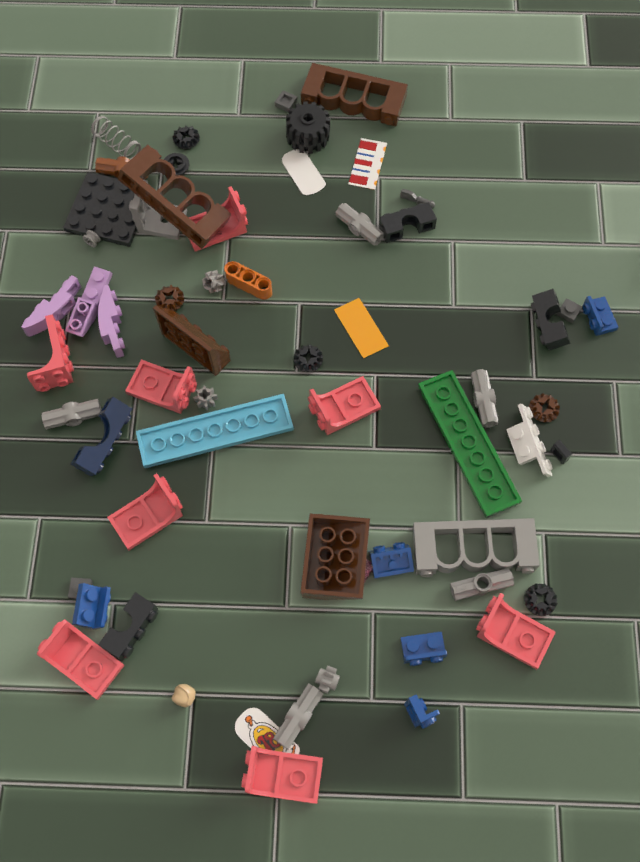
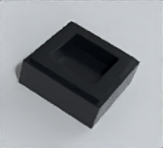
[551,440,572,464]

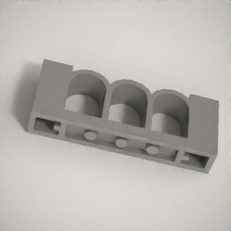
[412,518,540,577]

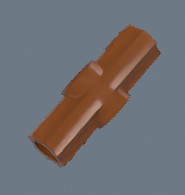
[95,156,149,179]

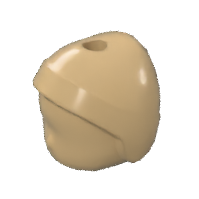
[172,684,196,708]

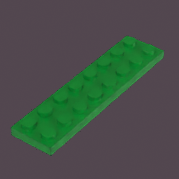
[418,370,522,518]

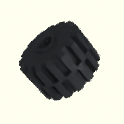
[286,101,330,154]

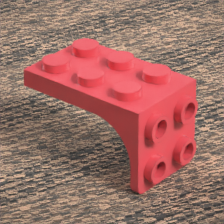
[189,186,248,252]
[27,314,74,392]
[125,360,197,414]
[308,376,381,435]
[107,473,183,550]
[476,593,556,670]
[37,619,125,700]
[242,746,323,804]

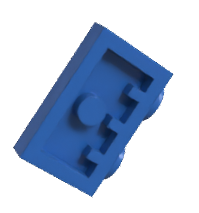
[582,296,618,336]
[369,542,414,578]
[72,583,111,629]
[400,632,447,666]
[404,694,440,729]

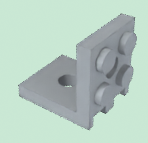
[129,180,187,240]

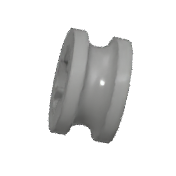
[82,230,101,247]

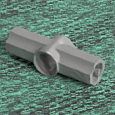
[335,203,384,246]
[471,369,498,428]
[41,399,102,430]
[450,568,514,601]
[273,683,324,750]

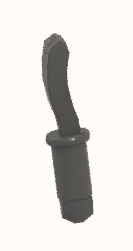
[400,189,435,208]

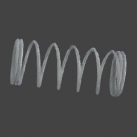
[91,116,141,160]

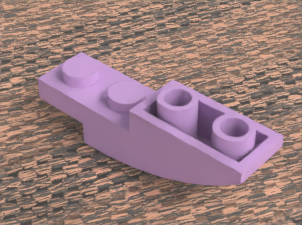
[65,266,112,337]
[21,275,81,337]
[98,284,125,358]

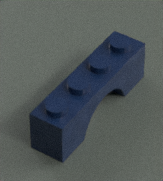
[70,397,132,476]

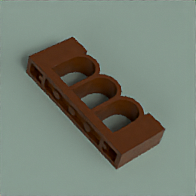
[301,63,408,126]
[118,145,231,249]

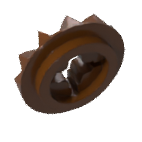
[155,285,184,311]
[529,393,560,422]

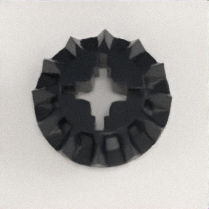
[172,125,200,149]
[164,153,190,176]
[294,344,323,372]
[524,583,558,616]

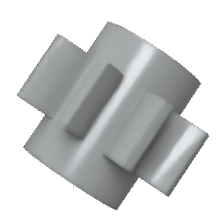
[202,270,225,293]
[193,386,218,411]
[315,665,340,694]

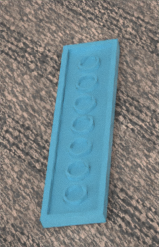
[136,394,294,468]

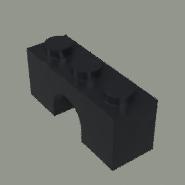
[379,202,437,244]
[531,289,571,351]
[98,592,158,661]

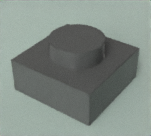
[275,91,297,112]
[557,298,582,324]
[68,577,93,600]

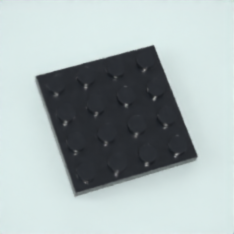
[63,172,152,247]

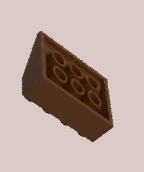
[153,305,231,376]
[301,513,370,600]

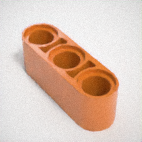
[224,261,272,300]

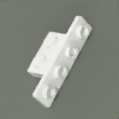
[506,404,553,477]

